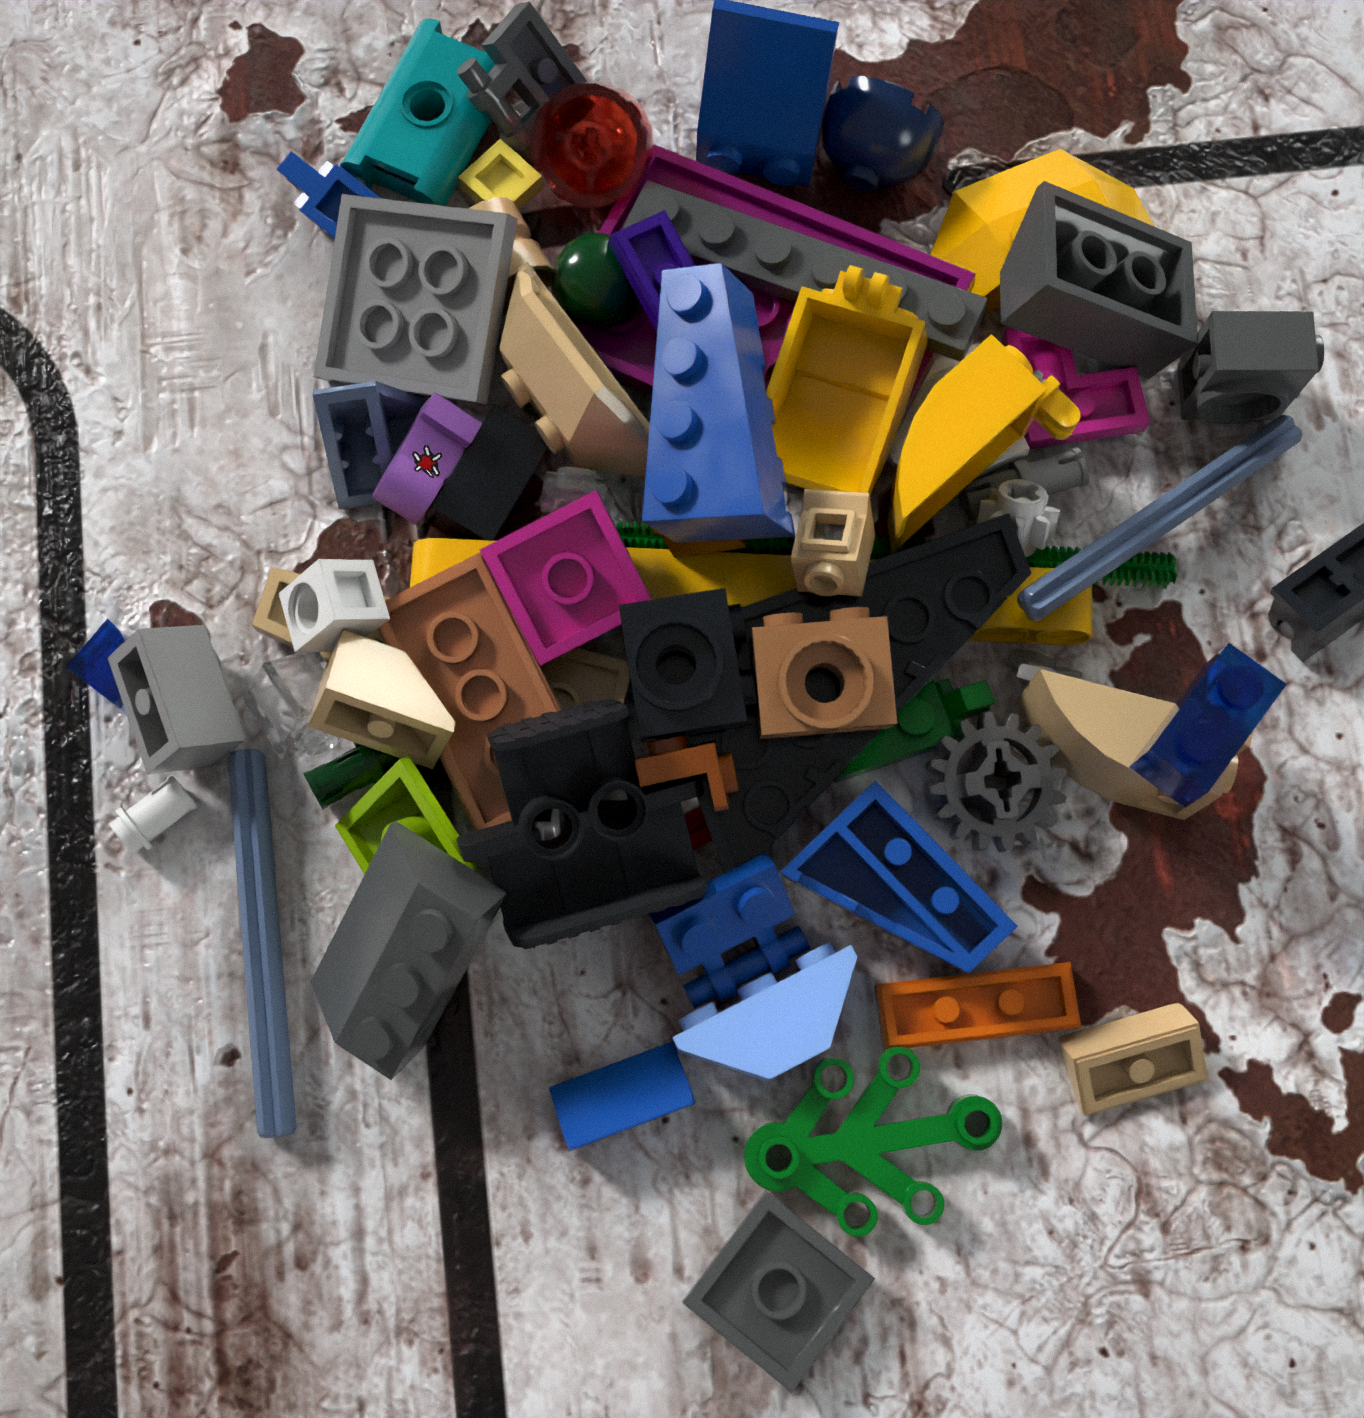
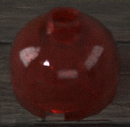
[531,81,654,208]

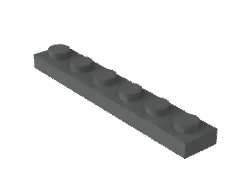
[622,180,987,362]

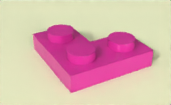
[1001,328,1150,450]

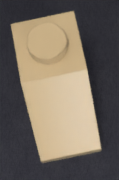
[308,629,456,769]

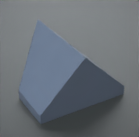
[313,381,428,509]

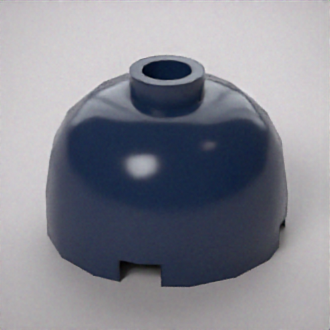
[822,76,945,192]

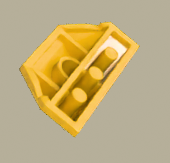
[930,149,1155,313]

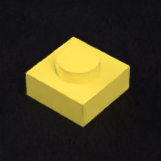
[458,139,544,210]

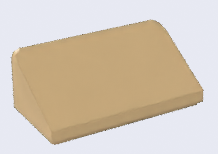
[1059,1003,1208,1116]

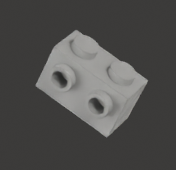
[108,625,246,775]

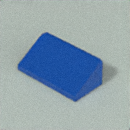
[548,1041,696,1151]

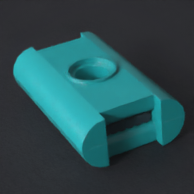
[340,18,509,206]

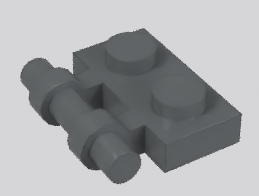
[456,2,599,167]

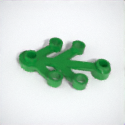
[744,1046,1002,1237]

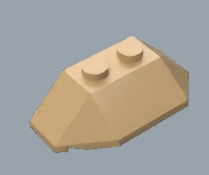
[499,262,650,477]

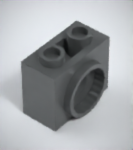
[1177,311,1324,424]

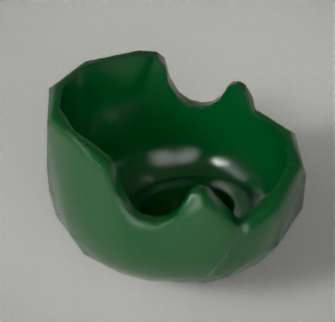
[551,233,640,328]

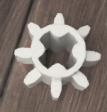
[976,479,1060,557]

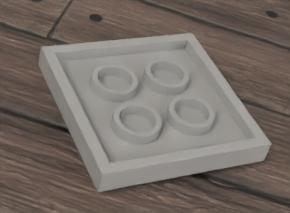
[313,194,518,405]

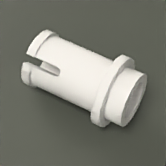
[109,774,198,854]

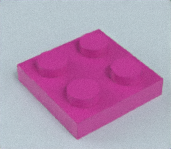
[480,490,653,666]

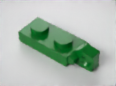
[834,678,995,783]

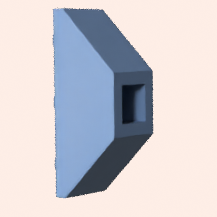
[672,942,857,1082]

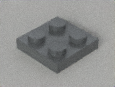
[682,1190,875,1393]

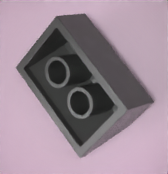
[1000,181,1198,379]
[311,821,508,1080]

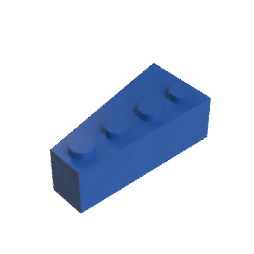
[642,263,795,543]

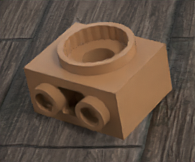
[750,607,897,740]

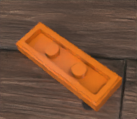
[874,962,1081,1051]

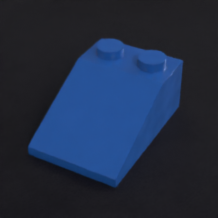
[696,0,839,187]

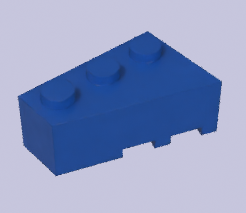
[779,780,1018,974]

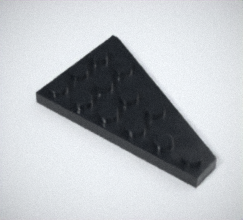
[657,513,1032,873]

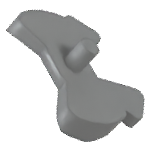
[1007,649,1082,688]

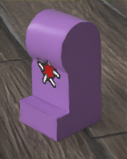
[372,392,483,525]

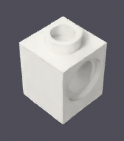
[278,559,390,652]

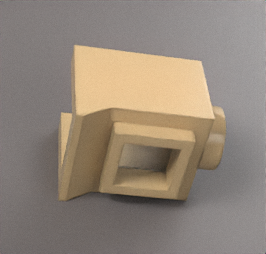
[791,489,875,596]

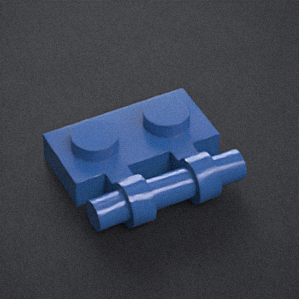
[648,852,810,1009]

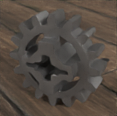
[924,712,1068,853]

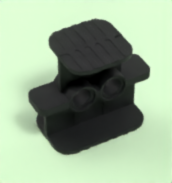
[457,699,708,949]

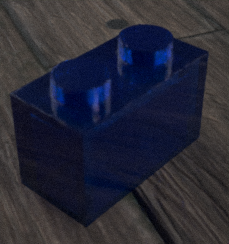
[1129,643,1287,808]

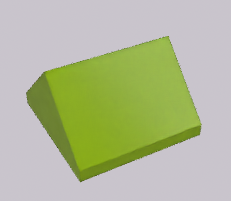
[335,756,486,878]

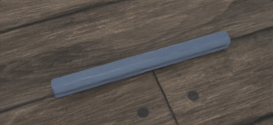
[1017,415,1302,622]
[228,749,297,1139]

